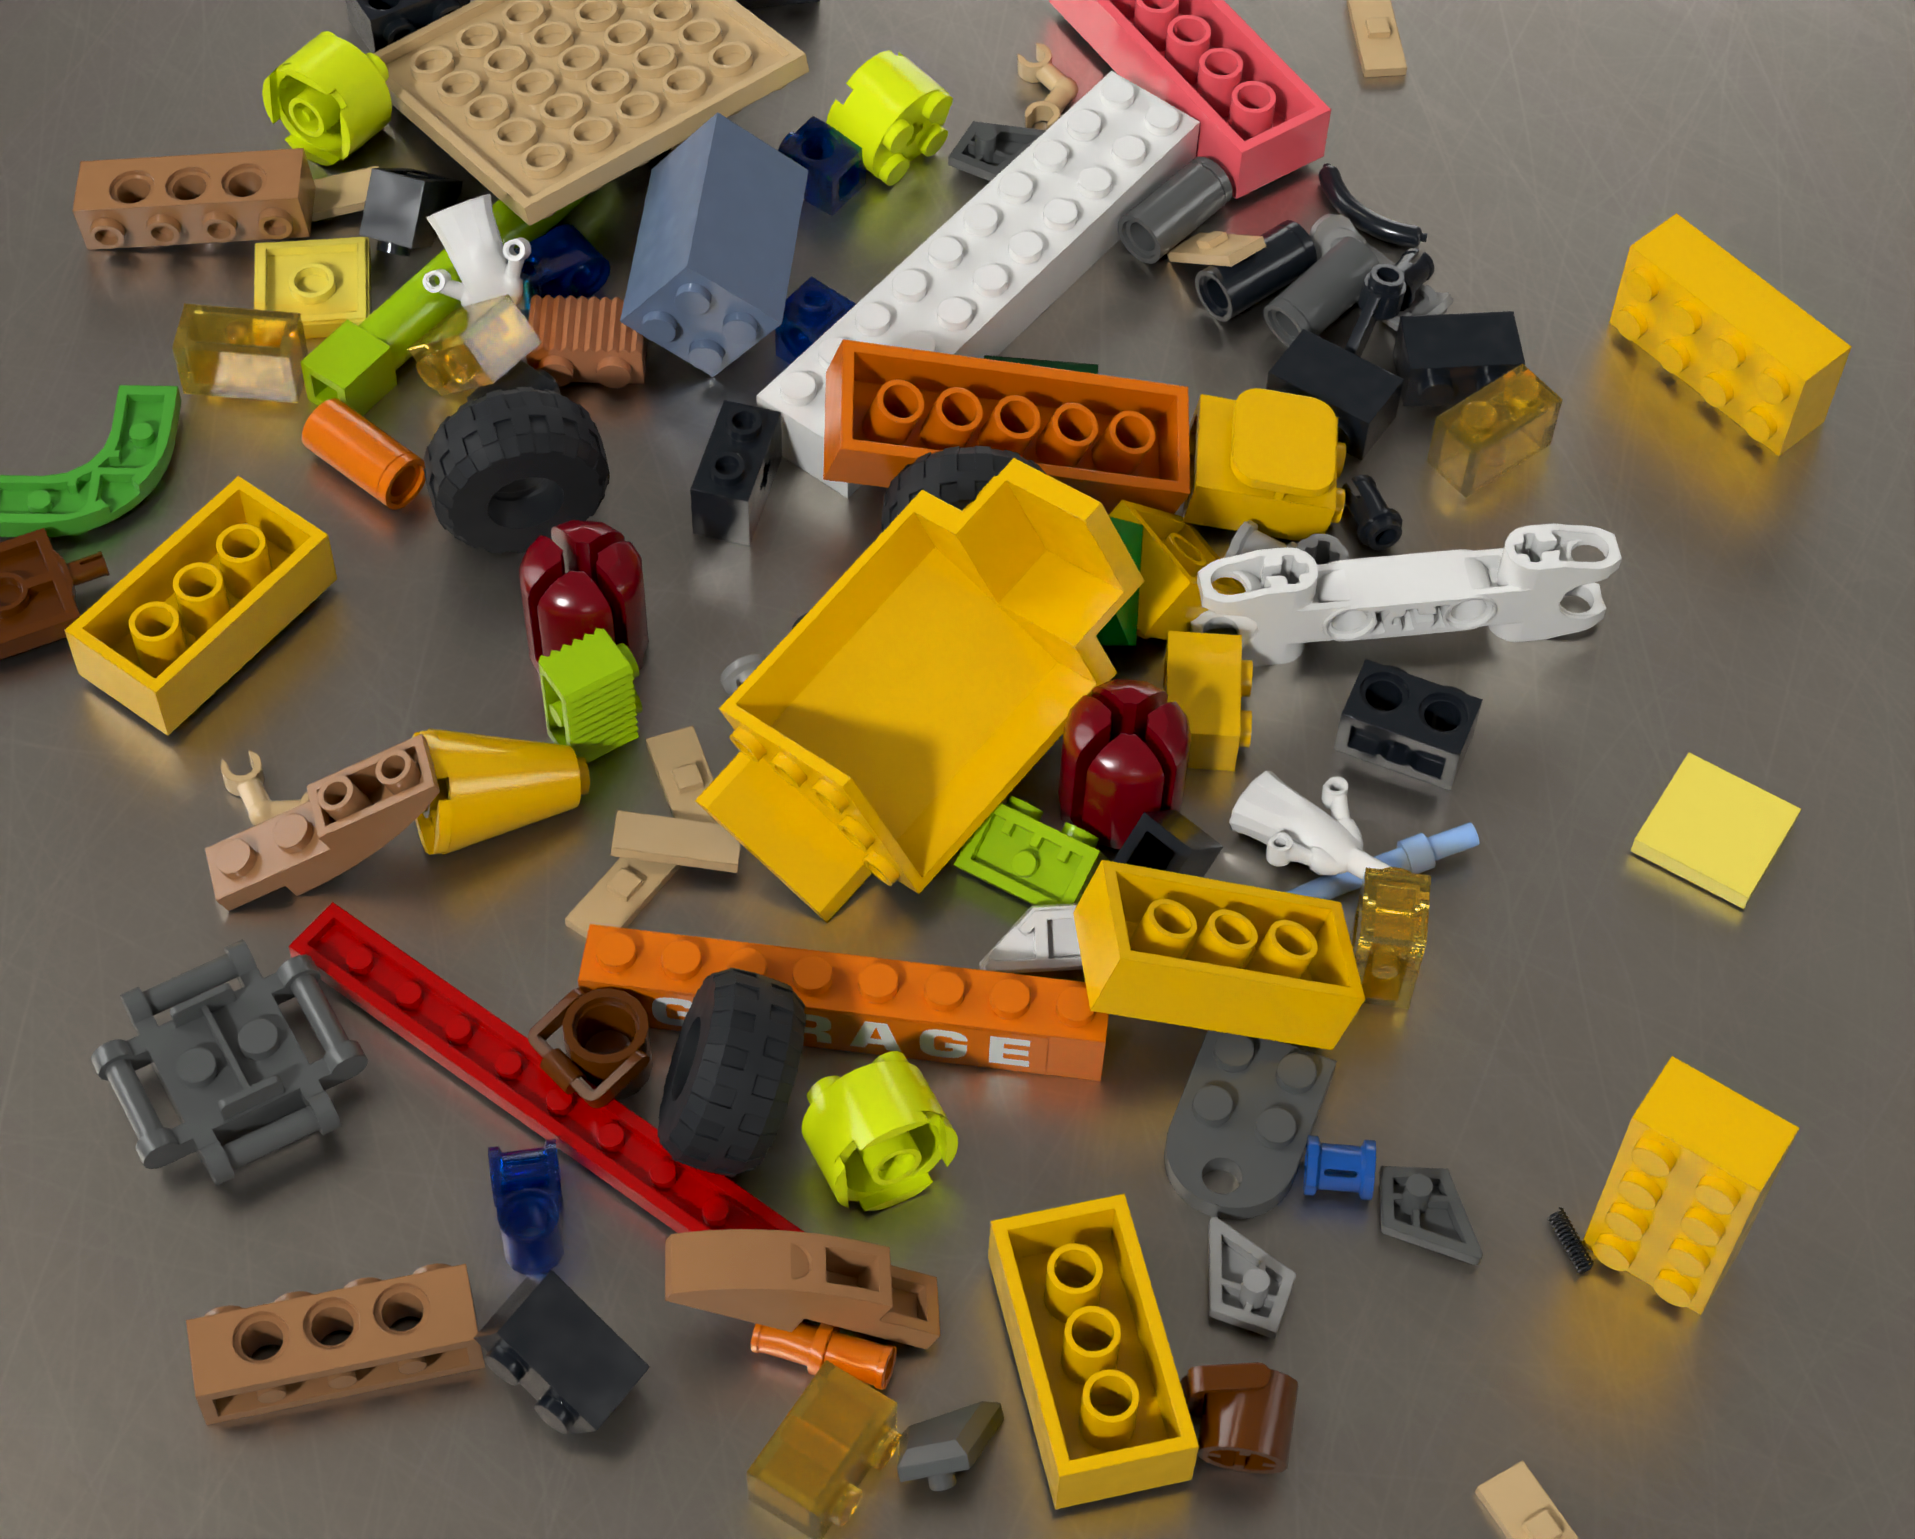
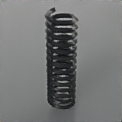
[1547,1207,1594,1274]

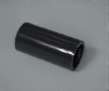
[1195,220,1317,322]

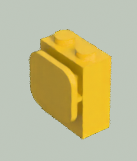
[1183,388,1346,542]

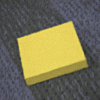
[254,237,372,342]
[1630,752,1801,909]

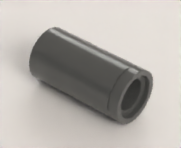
[1118,157,1232,264]
[1264,236,1380,347]

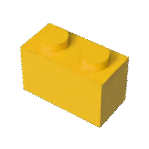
[1163,631,1253,771]

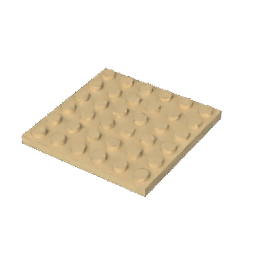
[373,0,809,226]

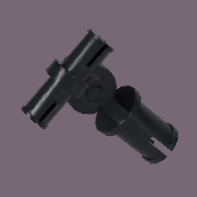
[1345,248,1435,357]

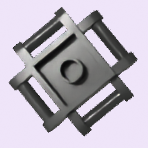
[91,939,368,1186]

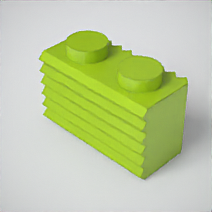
[538,628,643,763]

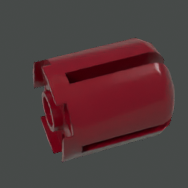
[519,520,649,675]
[1058,679,1192,850]

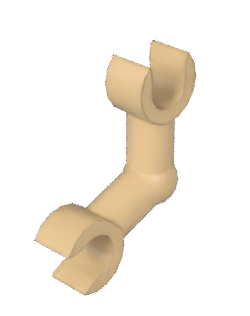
[1017,43,1078,129]
[221,750,310,826]

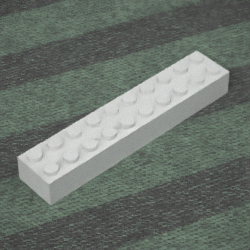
[756,71,1200,499]

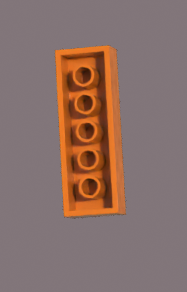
[823,339,1190,515]

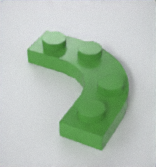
[0,385,182,537]

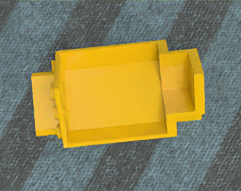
[695,458,1145,923]

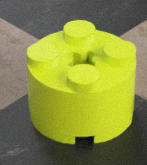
[262,31,392,166]
[826,50,953,186]
[802,1051,958,1211]

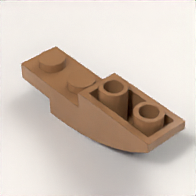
[205,734,440,911]
[665,1229,940,1349]

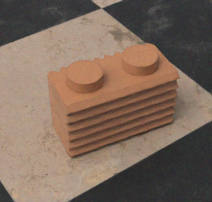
[525,294,648,388]

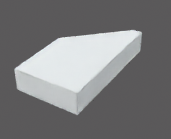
[979,903,1083,973]

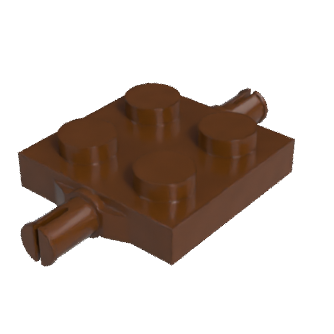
[0,528,110,660]

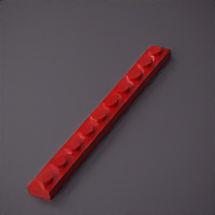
[288,902,804,1321]

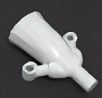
[423,194,531,352]
[1229,771,1394,890]

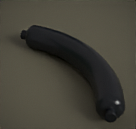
[1318,163,1427,248]

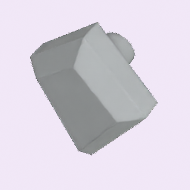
[1208,1217,1296,1339]

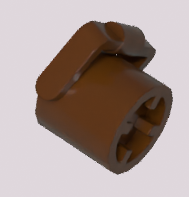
[528,988,653,1108]
[1180,1362,1299,1474]

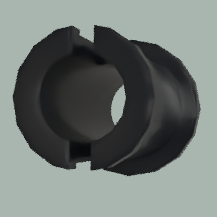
[1342,475,1403,550]

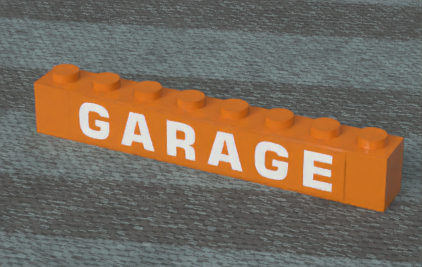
[578,924,1109,1081]

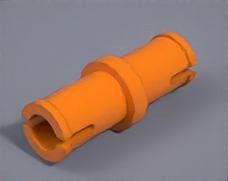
[751,1321,897,1390]

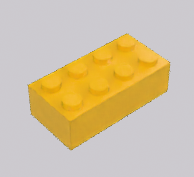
[1609,213,1852,456]
[64,476,337,736]
[1073,860,1365,1050]
[1582,1056,1800,1315]
[988,1193,1199,1510]

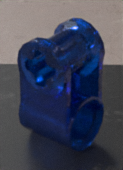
[507,224,611,323]
[488,1139,565,1275]

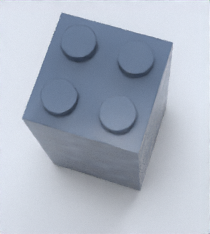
[620,112,809,377]

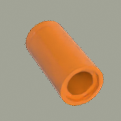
[302,398,426,510]

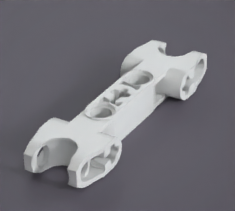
[1190,523,1622,667]

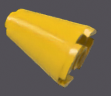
[412,728,590,855]

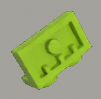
[954,795,1109,906]

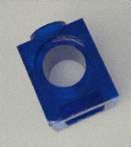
[778,116,866,216]
[775,276,856,364]

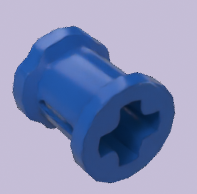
[1303,1135,1376,1200]

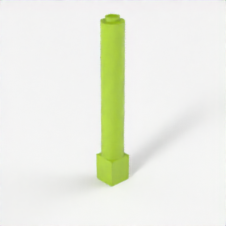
[300,193,591,416]

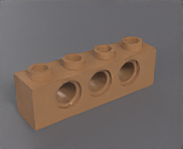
[72,148,316,250]
[186,1263,485,1425]

